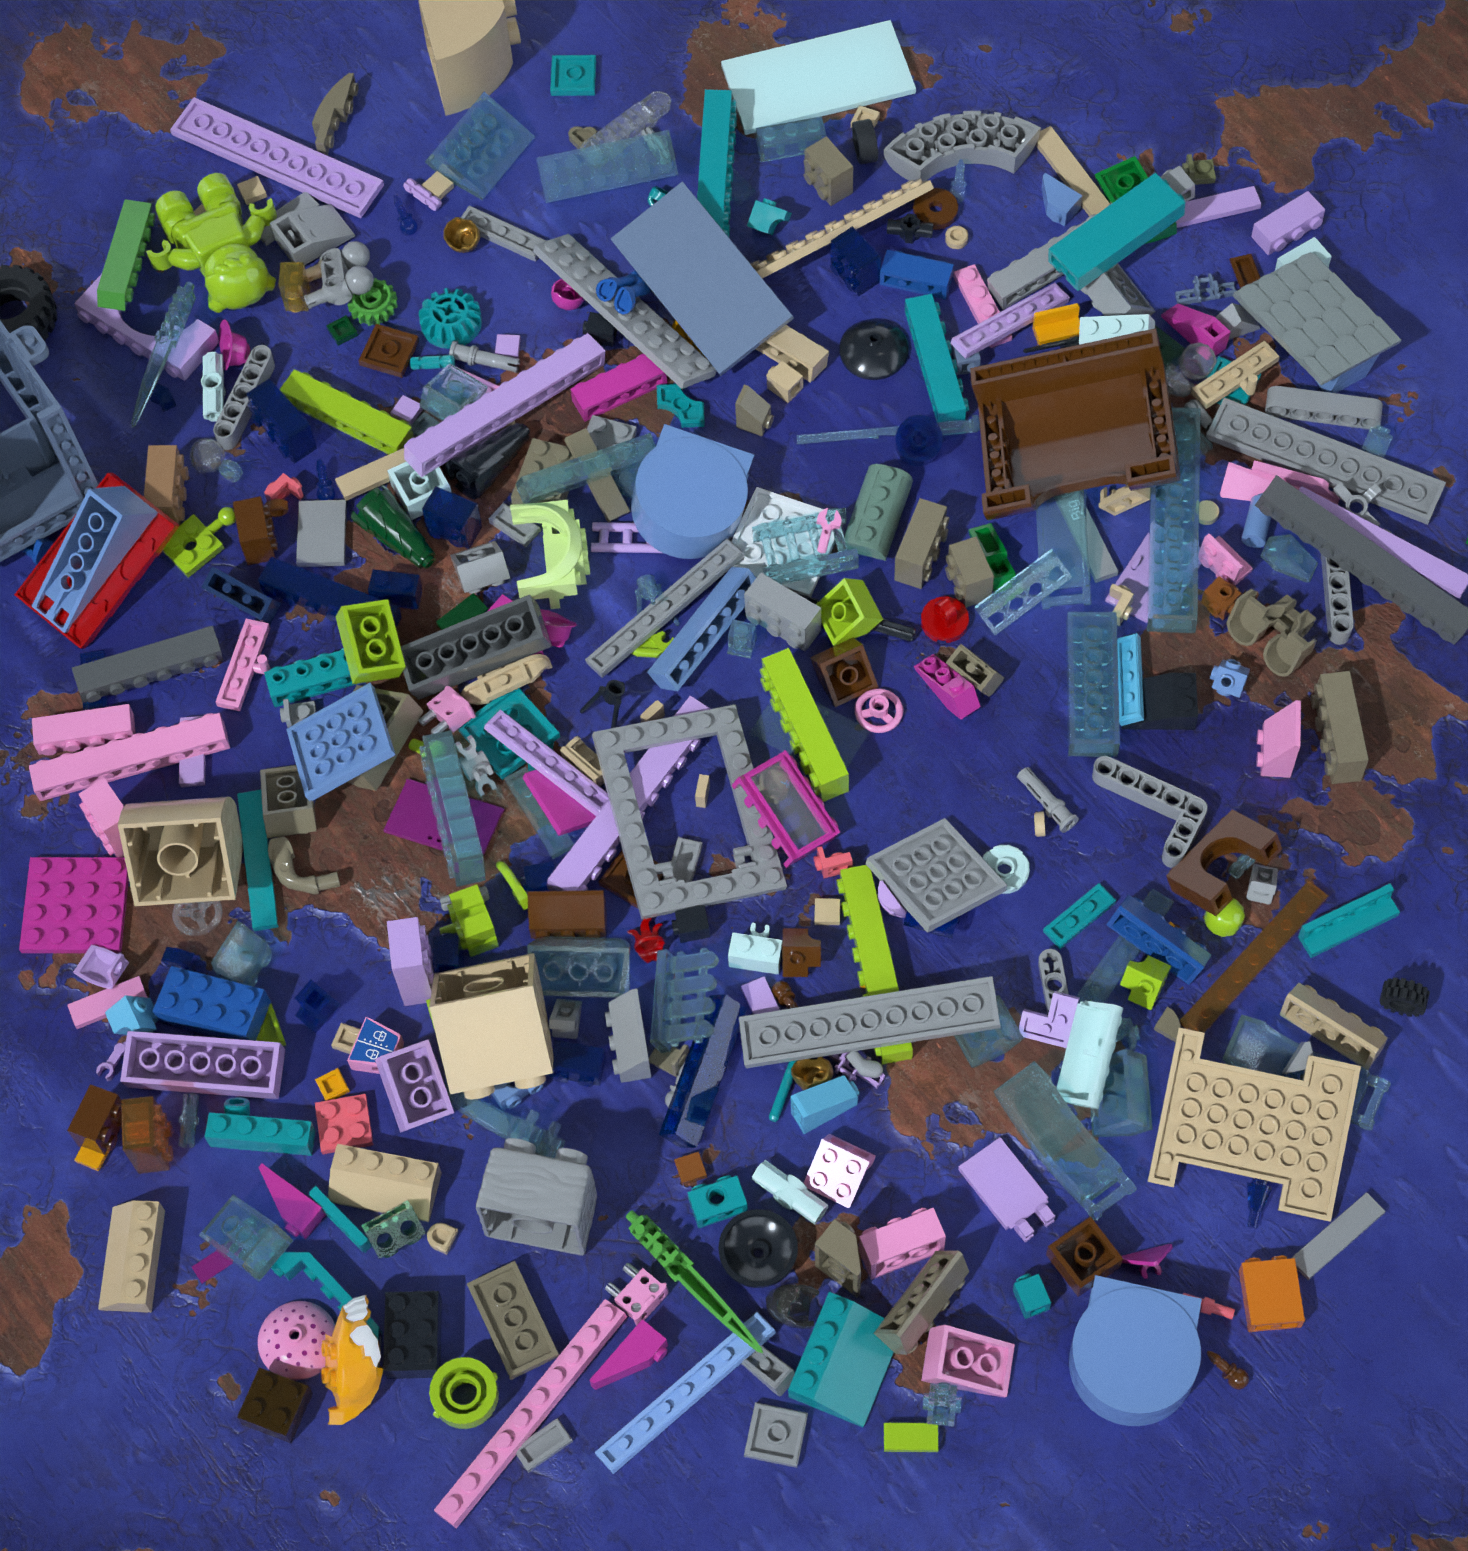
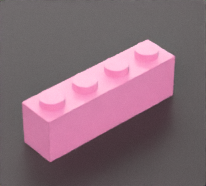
[32,704,135,756]

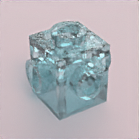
[922,1383,962,1426]

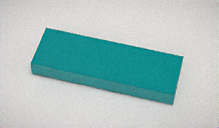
[1043,883,1116,949]
[309,1186,372,1253]

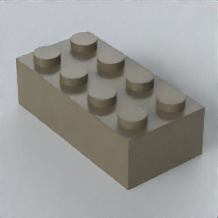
[1311,671,1369,784]

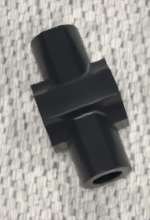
[887,214,933,244]

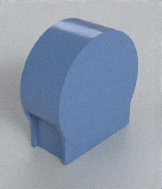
[631,424,754,559]
[1069,1275,1202,1426]

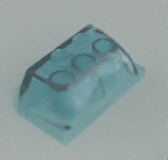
[527,937,630,997]

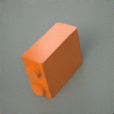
[1239,1255,1305,1332]

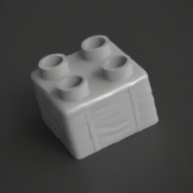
[476,1138,597,1256]

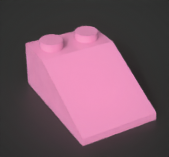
[1256,701,1301,778]
[921,1325,1015,1398]

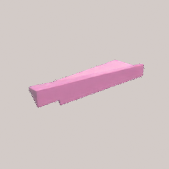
[1220,460,1340,505]

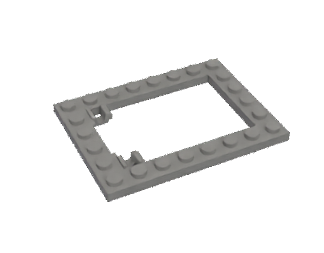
[592,705,787,920]

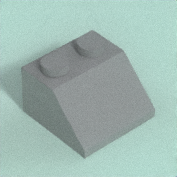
[450,541,510,594]

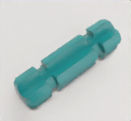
[410,355,455,370]

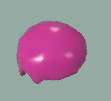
[551,279,585,310]

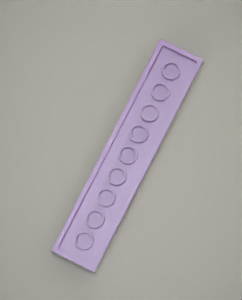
[170,97,384,218]

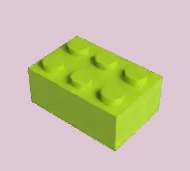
[336,599,406,684]

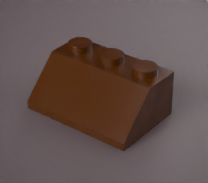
[527,890,607,941]

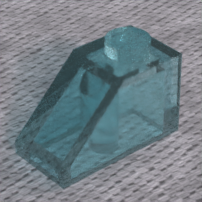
[1261,534,1318,583]

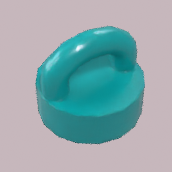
[648,186,668,206]
[224,1097,250,1116]

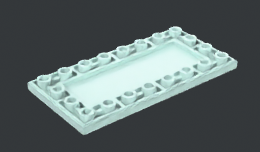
[721,20,916,135]

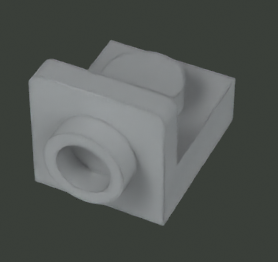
[280,699,316,728]

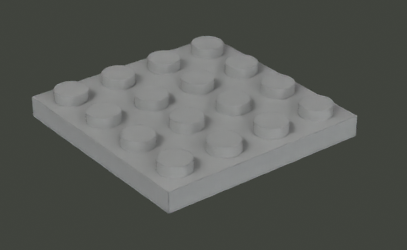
[866,818,1007,933]

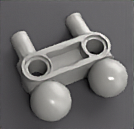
[301,241,374,309]

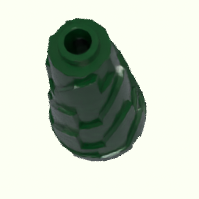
[351,485,436,569]

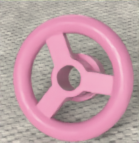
[854,689,903,733]

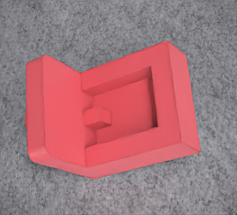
[264,473,304,501]

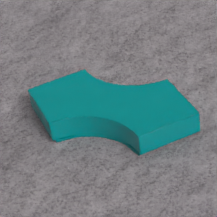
[657,384,705,428]

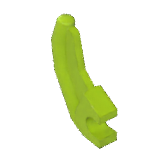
[631,631,674,658]
[496,861,528,910]

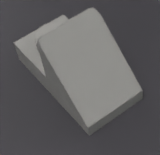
[1246,863,1278,904]
[549,999,582,1039]
[1282,1041,1314,1081]

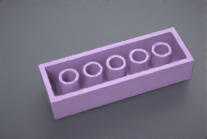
[120,1031,285,1099]

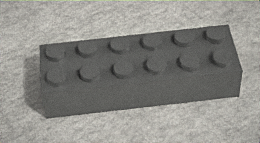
[401,594,552,700]

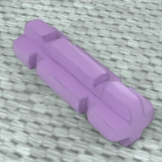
[403,178,442,211]

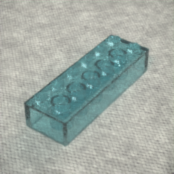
[535,130,679,203]
[1066,612,1120,757]
[419,730,486,887]

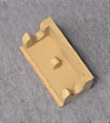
[1099,485,1150,516]
[560,736,605,787]

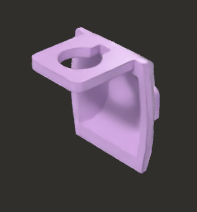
[877,880,910,918]
[73,945,129,989]

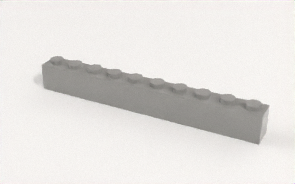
[987,166,1195,310]

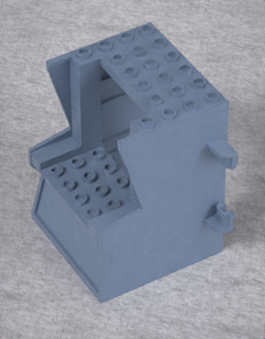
[0,321,98,562]

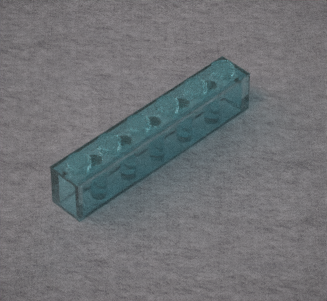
[516,433,656,504]

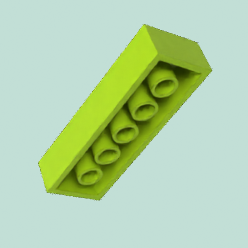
[759,648,849,802]

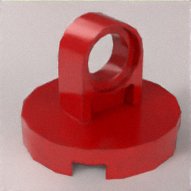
[921,596,969,643]

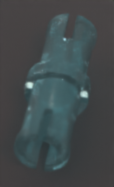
[178,1093,199,1148]

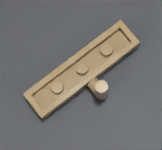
[1191,341,1280,409]

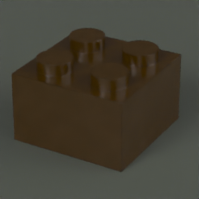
[237,1368,313,1443]

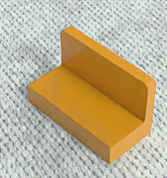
[1032,303,1080,345]

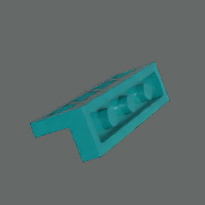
[1298,884,1400,958]

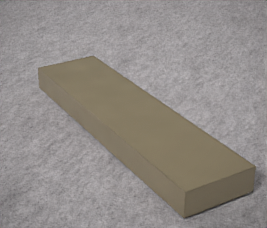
[564,428,630,522]

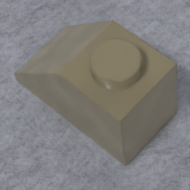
[735,384,774,436]

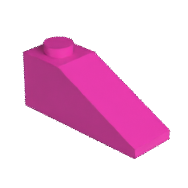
[259,1163,326,1240]
[590,1319,668,1390]

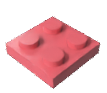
[315,1094,373,1154]

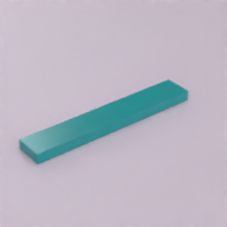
[237,790,279,932]

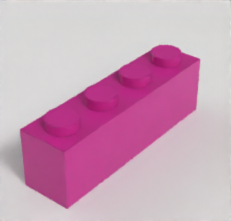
[571,354,667,422]

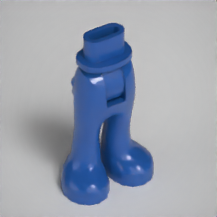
[596,270,652,315]

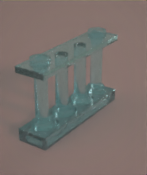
[752,508,859,584]

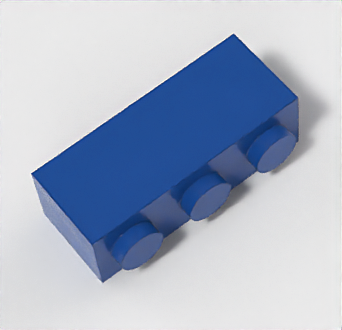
[880,250,954,299]

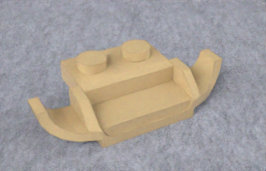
[460,654,553,705]

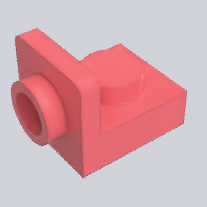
[813,846,853,879]

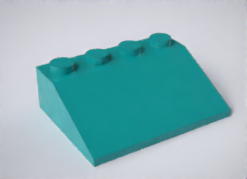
[788,1292,894,1428]

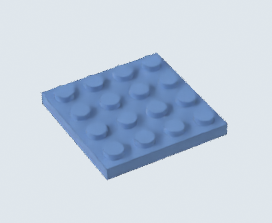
[286,683,396,801]

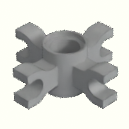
[1333,482,1382,527]
[455,735,497,796]

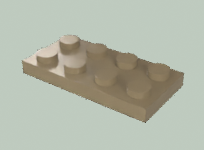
[467,1261,559,1380]

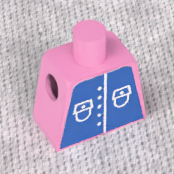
[347,1017,404,1074]

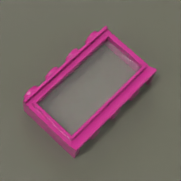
[732,750,840,868]

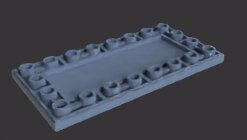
[611,181,794,376]

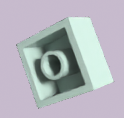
[387,461,453,520]

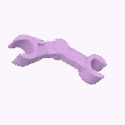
[96,1042,126,1081]

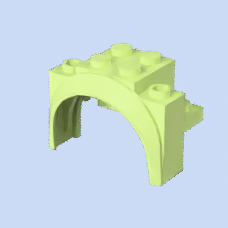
[510,500,590,609]

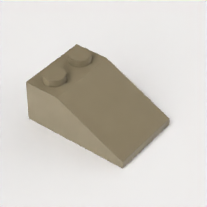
[260,765,317,838]

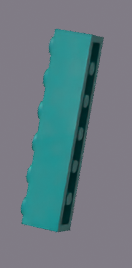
[905,294,969,427]

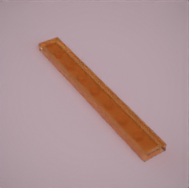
[1180,880,1328,1033]

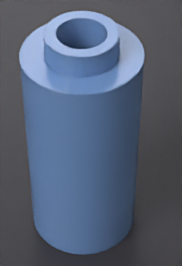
[1241,493,1271,548]

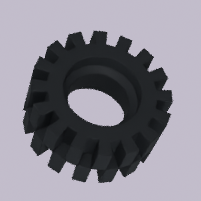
[1379,978,1430,1017]

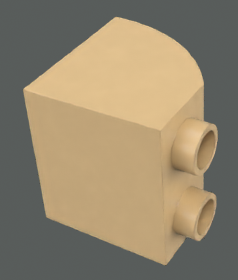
[418,0,521,116]
[118,797,243,906]
[429,953,553,1099]

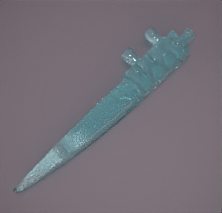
[131,282,196,428]
[443,1081,565,1158]

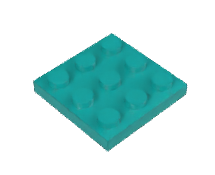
[458,688,560,780]

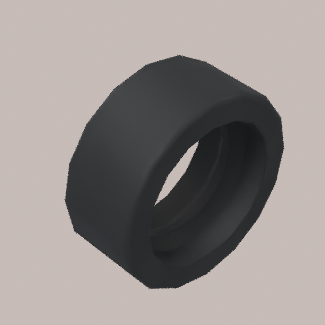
[852,119,878,164]

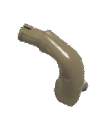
[268,837,340,895]

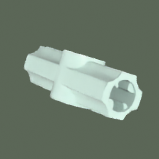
[201,352,226,422]
[752,1160,828,1225]

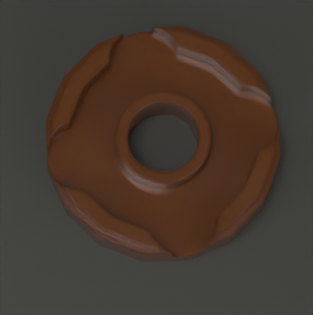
[913,188,958,230]

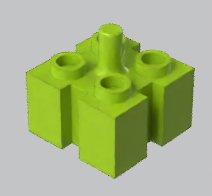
[439,884,499,957]

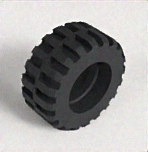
[0,265,58,341]

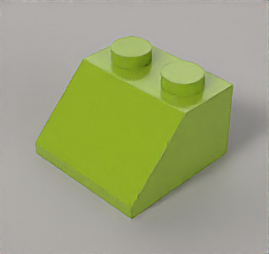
[816,578,883,646]

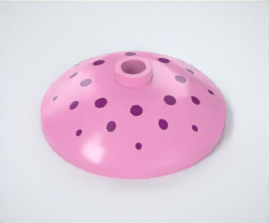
[258,1301,335,1381]

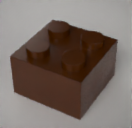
[233,496,278,566]
[67,1084,129,1155]
[1046,1216,1123,1297]

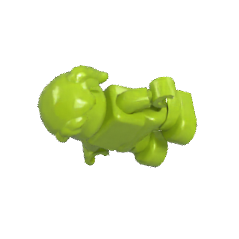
[146,173,277,313]

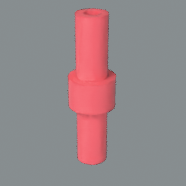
[1183,1293,1235,1319]

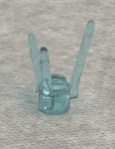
[635,575,680,626]

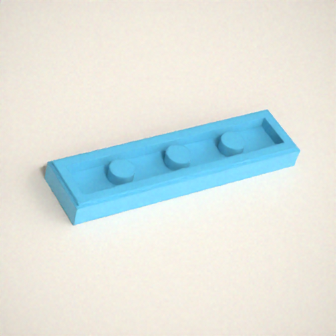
[1115,633,1144,726]

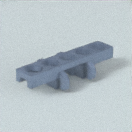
[1175,273,1236,305]

